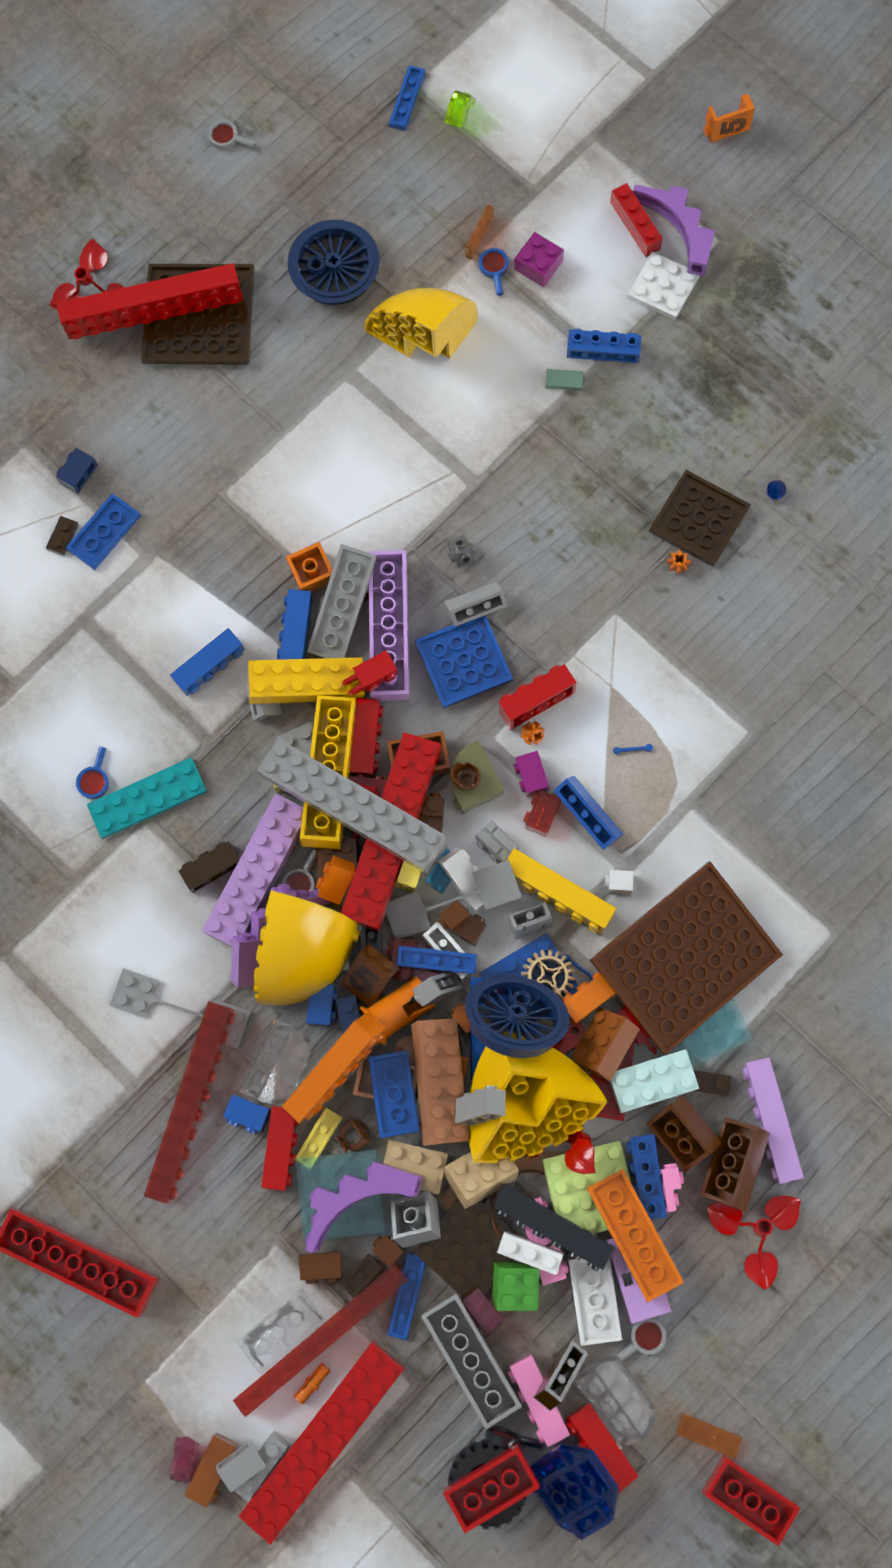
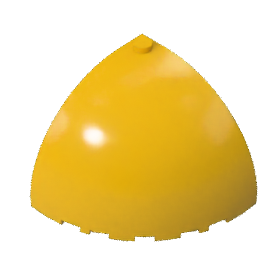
[364,288,478,358]
[254,890,361,1006]
[468,1030,607,1163]

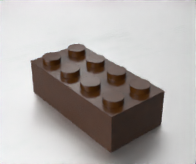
[700,1117,770,1212]

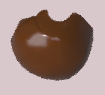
[451,762,481,791]

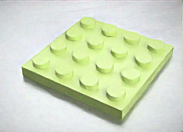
[542,1141,631,1234]

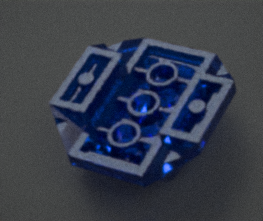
[530,1444,619,1540]

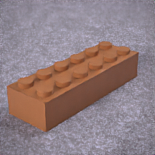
[411,1018,469,1146]

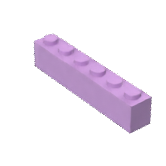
[742,1057,804,1184]

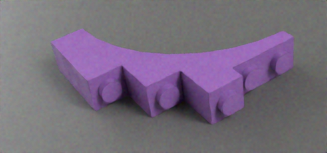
[633,184,715,276]
[231,884,332,987]
[305,1161,423,1253]

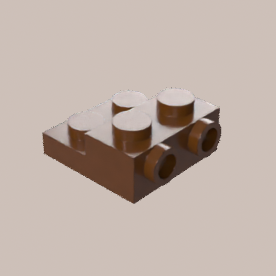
[418,793,445,833]

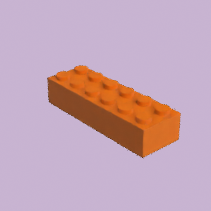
[282,1012,387,1123]

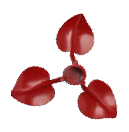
[49,238,124,311]
[525,1129,595,1174]
[707,1196,801,1290]

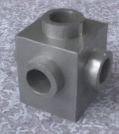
[447,534,476,568]

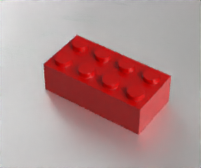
[499,664,577,731]
[443,1444,540,1534]
[702,1454,801,1547]

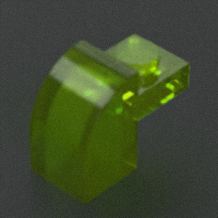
[444,90,476,128]

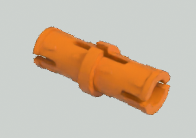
[294,1363,331,1405]

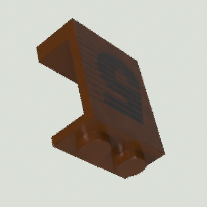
[340,944,400,1007]

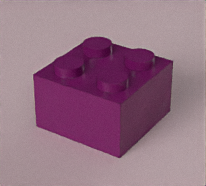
[514,232,564,287]

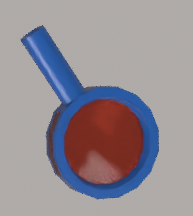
[479,248,508,296]
[76,746,109,799]

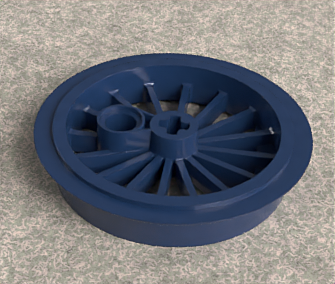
[288,220,380,305]
[465,975,570,1058]

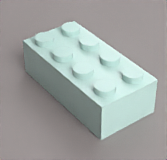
[609,1049,699,1114]

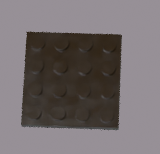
[649,470,751,567]
[413,1199,519,1308]

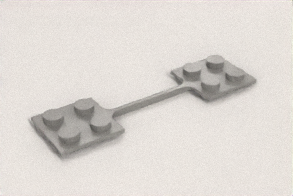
[386,860,522,940]
[109,968,251,1049]

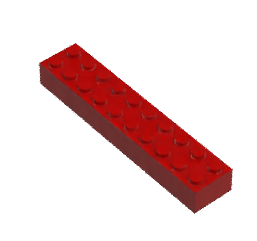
[57,263,244,340]
[341,732,442,931]
[238,1340,405,1545]

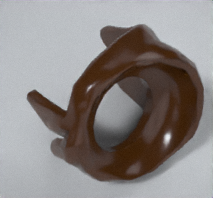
[335,1118,370,1152]

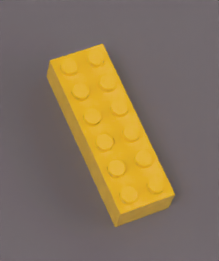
[248,657,365,704]
[507,848,617,934]

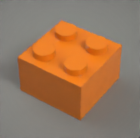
[286,542,333,593]

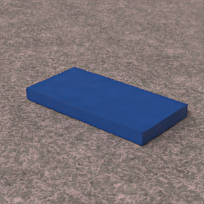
[66,493,141,571]
[368,1050,421,1139]

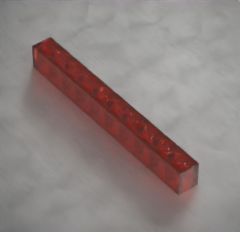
[144,1001,235,1204]
[232,1263,409,1417]

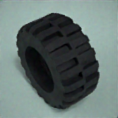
[448,1439,527,1529]

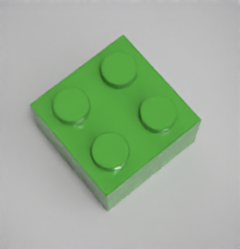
[492,1262,540,1311]

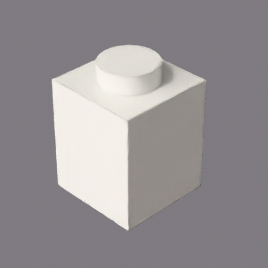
[605,870,633,894]

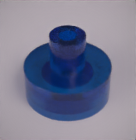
[767,480,786,499]

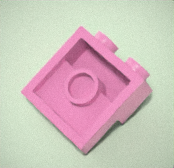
[660,1163,684,1212]

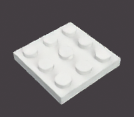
[627,252,700,320]

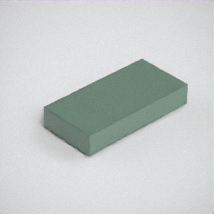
[546,369,583,391]

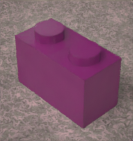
[513,751,549,797]

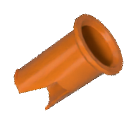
[359,976,436,1046]

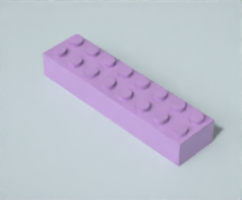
[369,550,410,701]
[202,794,303,947]

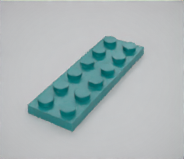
[87,757,207,839]

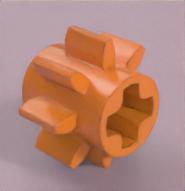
[667,550,691,575]
[520,721,545,745]

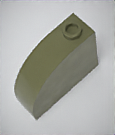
[450,740,504,814]

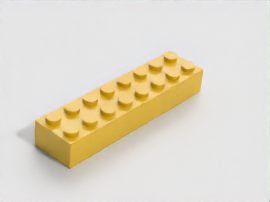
[300,695,356,849]

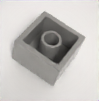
[390,1191,441,1247]

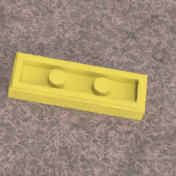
[295,1107,343,1170]

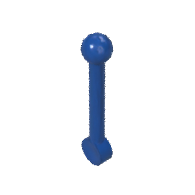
[613,744,653,754]
[564,955,594,981]

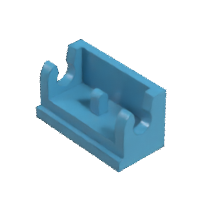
[425,848,451,894]

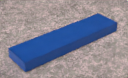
[389,65,426,131]
[397,946,478,974]
[387,1252,426,1341]

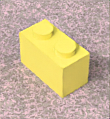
[395,861,421,893]

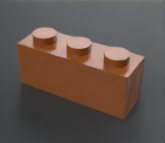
[184,1432,238,1508]

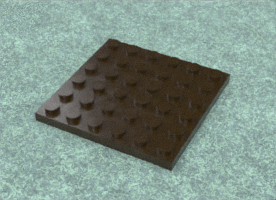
[141,264,255,365]

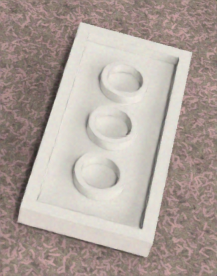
[568,1258,622,1346]

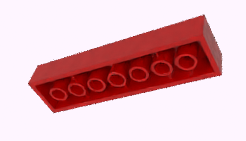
[0,1208,160,1318]

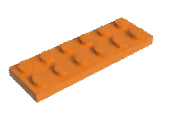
[587,1169,684,1303]

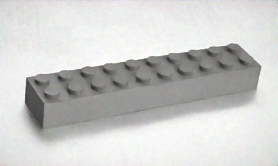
[257,738,447,874]

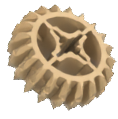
[521,950,575,999]

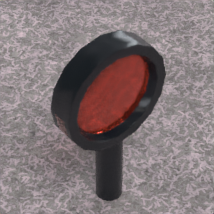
[485,1426,543,1449]

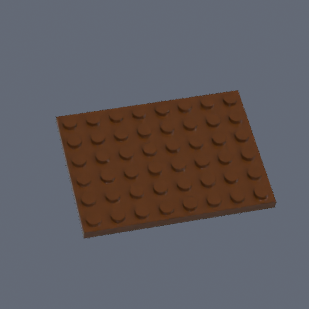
[589,861,783,1055]

